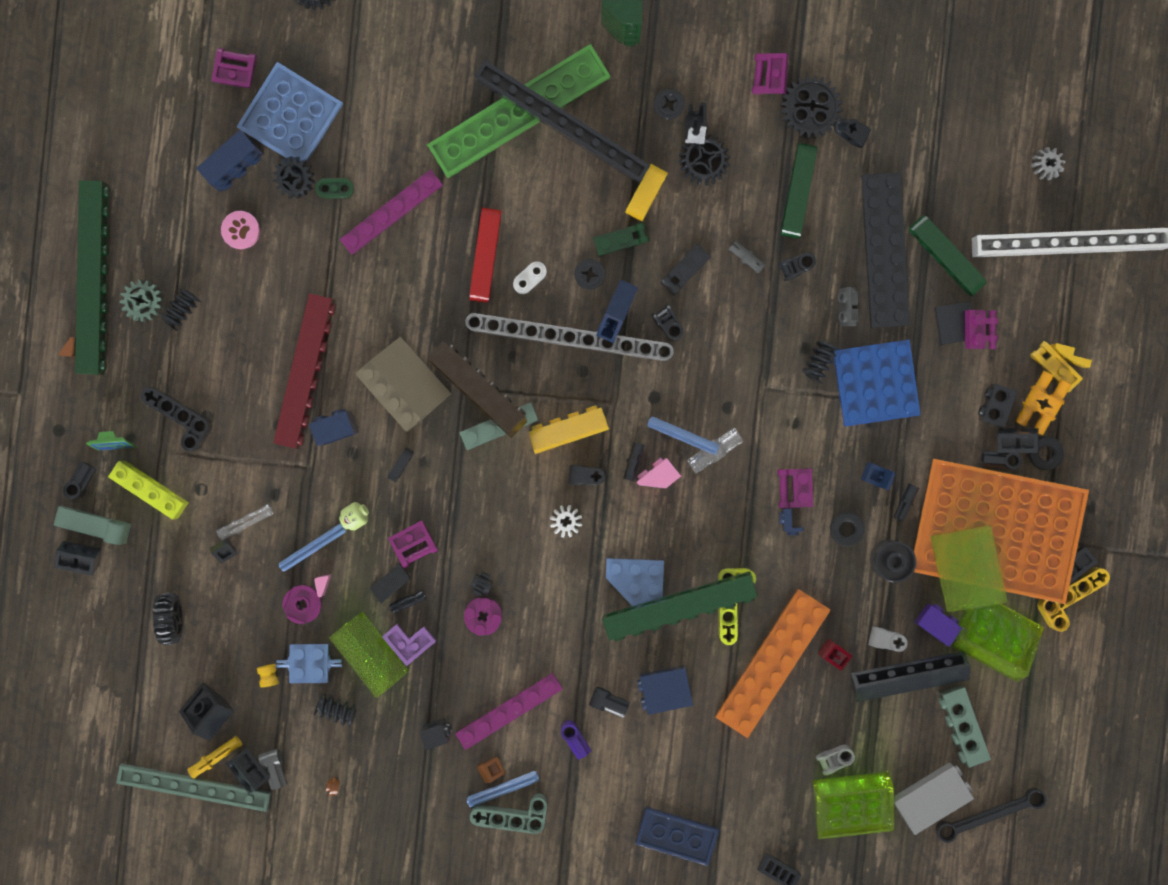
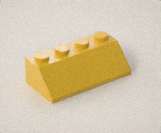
[528,405,609,454]

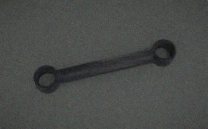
[935,787,1047,843]

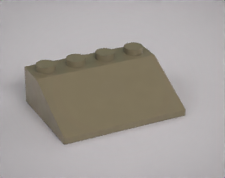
[355,337,451,432]

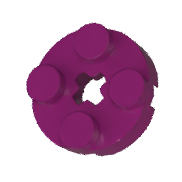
[282,585,322,624]
[464,597,502,636]

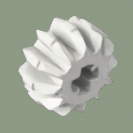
[550,505,582,537]

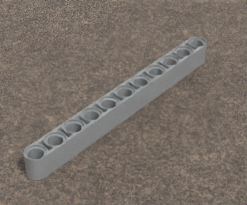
[466,313,673,361]

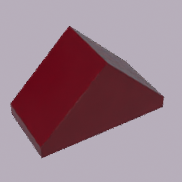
[817,638,853,671]

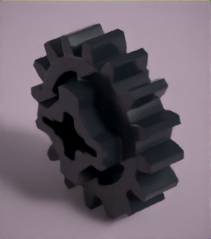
[273,156,315,199]

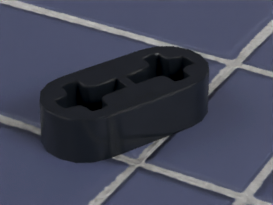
[387,447,415,483]

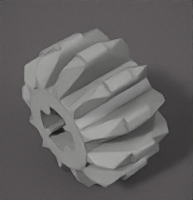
[1031,147,1066,181]

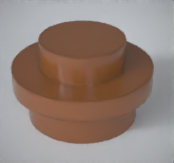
[325,777,340,796]

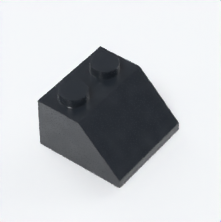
[179,683,234,741]

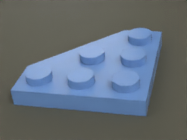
[606,558,664,606]

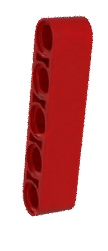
[469,208,502,303]

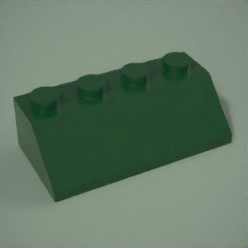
[601,0,642,47]

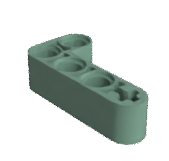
[53,506,131,545]
[470,793,547,834]

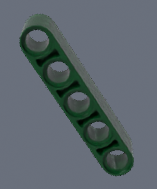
[780,143,817,239]
[908,215,987,297]

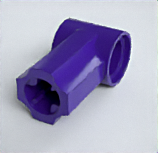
[561,720,592,760]

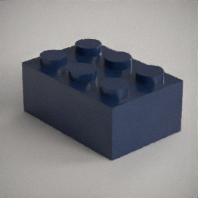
[196,130,263,192]

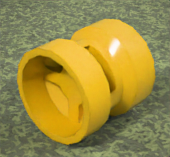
[257,664,279,687]

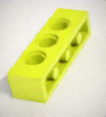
[108,461,189,520]

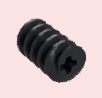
[160,289,202,331]
[802,341,840,384]
[314,693,357,728]

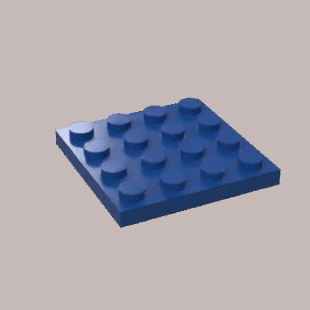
[833,339,921,427]

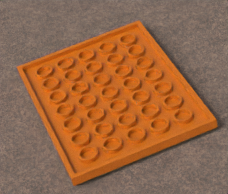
[914,459,1089,604]

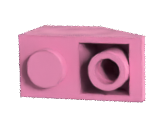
[636,458,681,488]

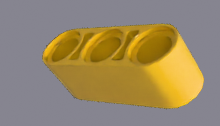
[625,164,668,222]

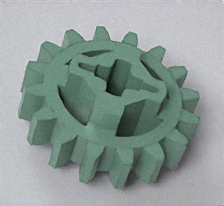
[120,280,164,322]

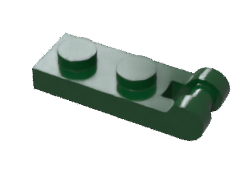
[593,223,650,256]

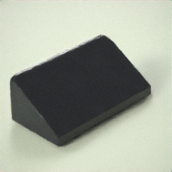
[370,563,411,604]

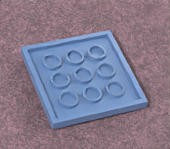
[237,62,343,164]

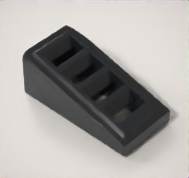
[757,853,801,885]

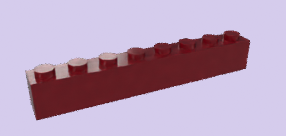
[273,293,336,449]

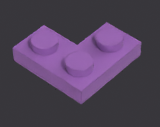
[382,624,437,666]

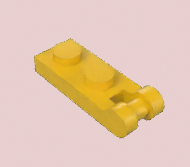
[1030,341,1083,392]

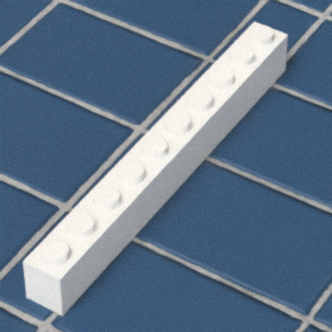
[971,228,1168,257]

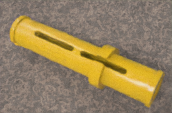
[187,735,242,779]

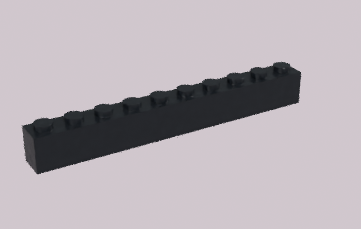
[474,60,650,183]

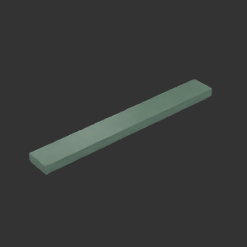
[116,763,271,812]

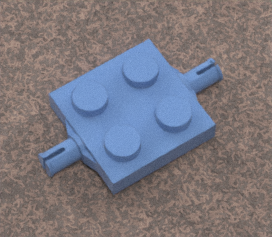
[276,644,343,683]

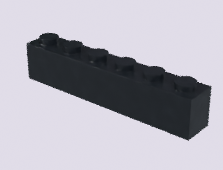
[851,651,970,702]

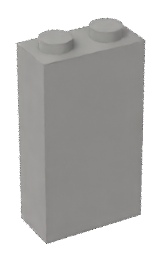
[891,762,974,835]

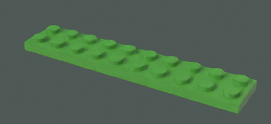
[427,44,611,178]

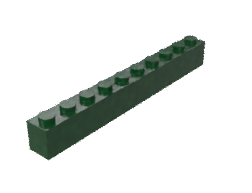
[75,180,110,375]

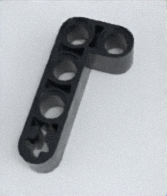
[141,388,212,451]

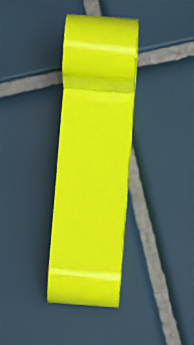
[718,568,756,645]

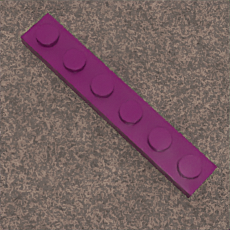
[340,169,443,255]
[455,672,563,750]

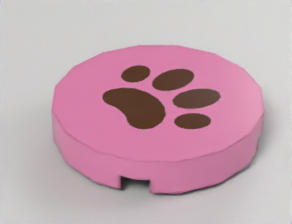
[221,211,260,250]

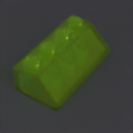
[329,612,409,698]

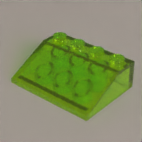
[930,525,1008,612]
[950,591,1044,682]
[813,772,894,839]

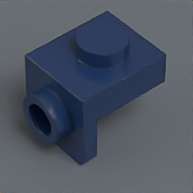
[861,462,896,490]
[778,508,804,535]

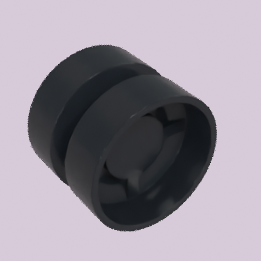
[870,540,916,583]

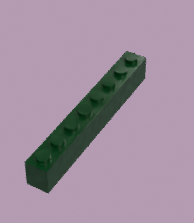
[602,571,758,641]

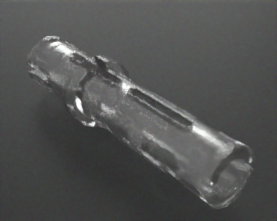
[216,504,274,541]

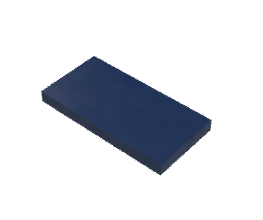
[635,806,719,866]

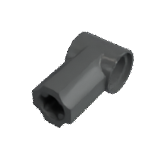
[258,748,288,790]

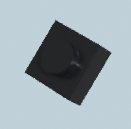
[210,539,237,564]

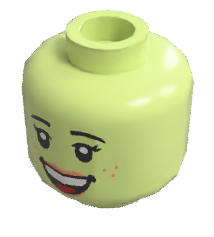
[339,502,369,530]

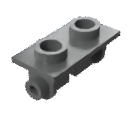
[838,287,859,327]

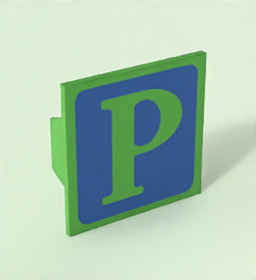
[86,431,137,451]

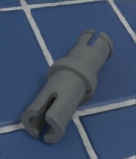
[728,240,766,273]

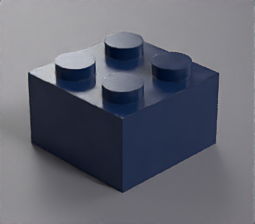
[309,409,359,446]

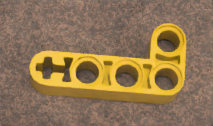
[1037,567,1110,632]

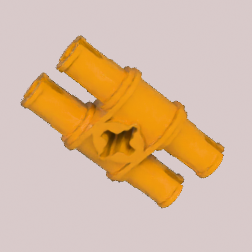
[1016,371,1072,435]

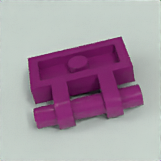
[965,310,998,349]

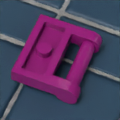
[211,48,257,89]
[751,53,789,95]
[777,468,813,508]
[388,520,438,568]

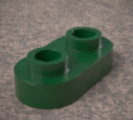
[315,178,355,199]

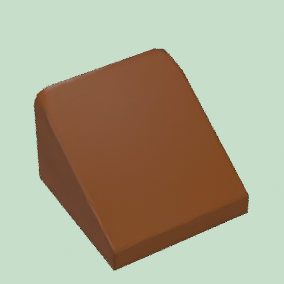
[59,337,76,357]
[477,756,506,783]

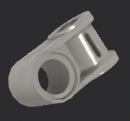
[868,626,908,652]
[816,744,855,775]

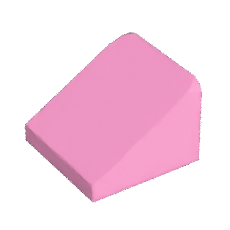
[314,574,331,597]

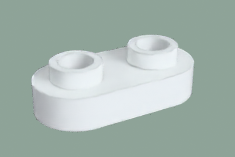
[513,262,547,294]

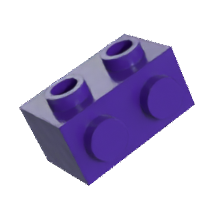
[914,603,963,647]

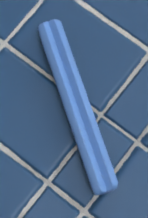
[648,417,719,455]
[279,524,346,572]
[467,771,539,807]

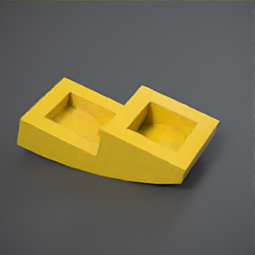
[1050,343,1092,368]

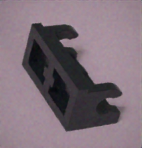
[685,102,707,144]

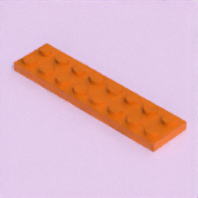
[715,589,831,738]

